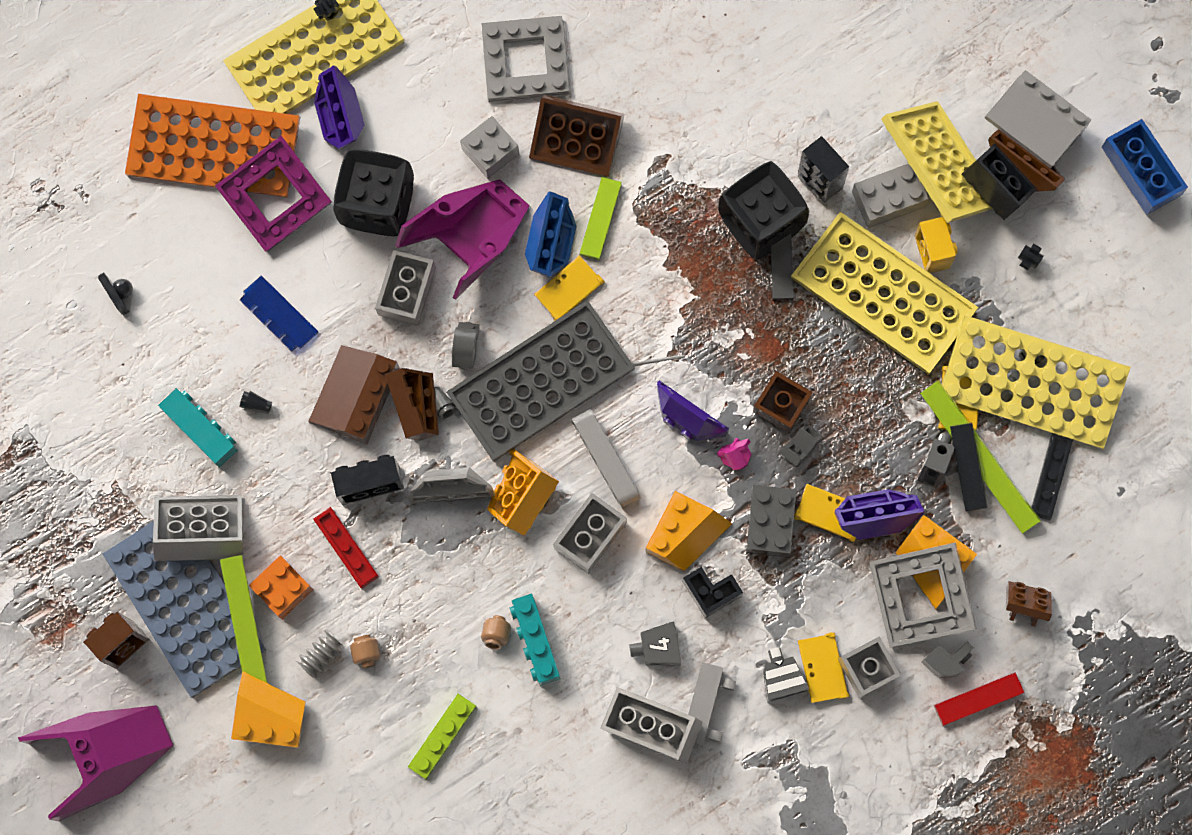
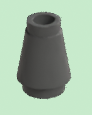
[434,387,456,419]

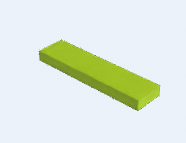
[579,177,622,261]

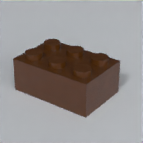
[83,612,150,669]

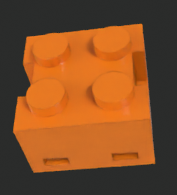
[248,555,314,620]

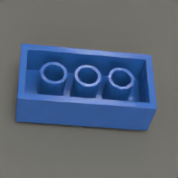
[1101,119,1188,215]

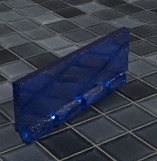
[240,275,319,352]

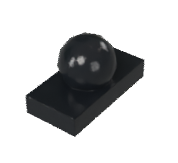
[98,272,133,316]

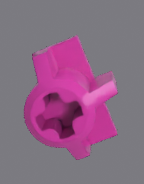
[717,438,752,471]

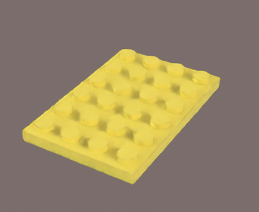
[881,101,993,223]

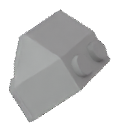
[406,465,495,503]

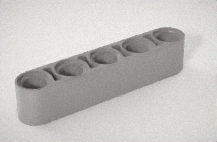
[571,409,641,509]

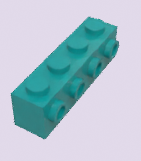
[509,593,561,686]

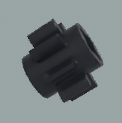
[313,0,339,21]
[1018,243,1044,271]

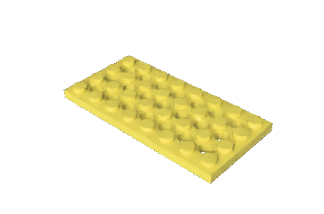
[223,0,404,114]
[791,212,978,375]
[942,315,1131,449]

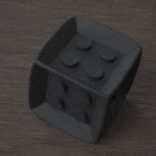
[333,149,414,237]
[718,161,810,260]

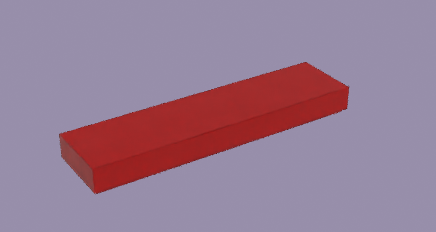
[313,507,379,589]
[934,672,1025,726]

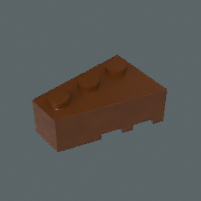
[385,368,439,441]

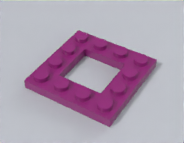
[215,136,332,253]

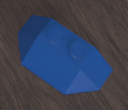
[525,191,577,277]

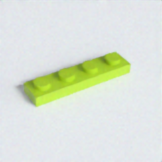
[407,693,476,780]

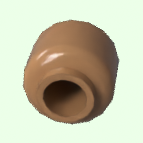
[481,615,511,650]
[350,635,381,668]

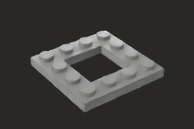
[481,16,569,102]
[869,542,977,647]

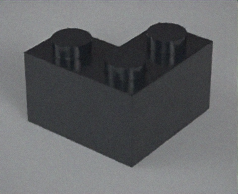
[682,566,743,618]

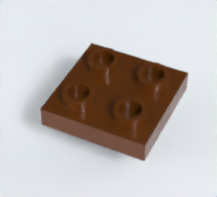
[1006,581,1052,627]

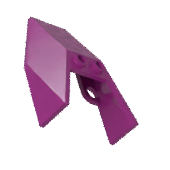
[395,179,530,300]
[18,705,174,821]

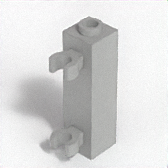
[688,662,736,749]

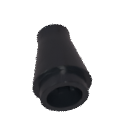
[239,391,272,414]

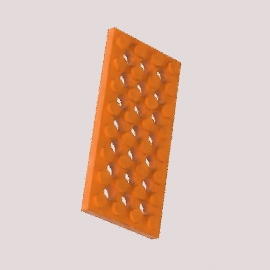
[125,94,301,198]

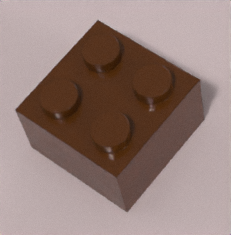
[753,371,813,433]

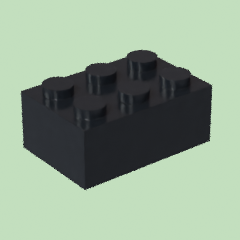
[798,136,849,203]
[961,143,1037,220]
[330,454,404,505]

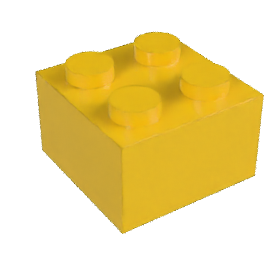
[914,217,958,273]

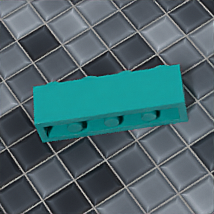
[158,388,238,468]

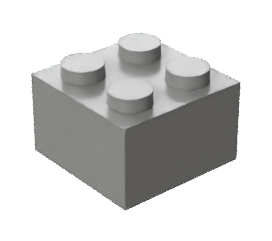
[460,116,519,179]
[838,636,901,698]

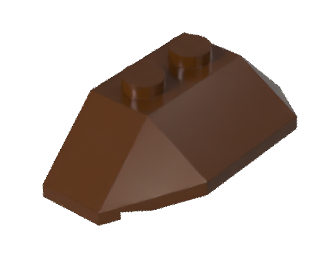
[988,129,1065,192]

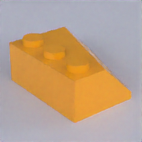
[487,449,559,536]
[646,491,732,571]
[895,515,977,609]
[231,671,306,748]

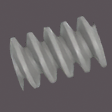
[296,629,343,678]

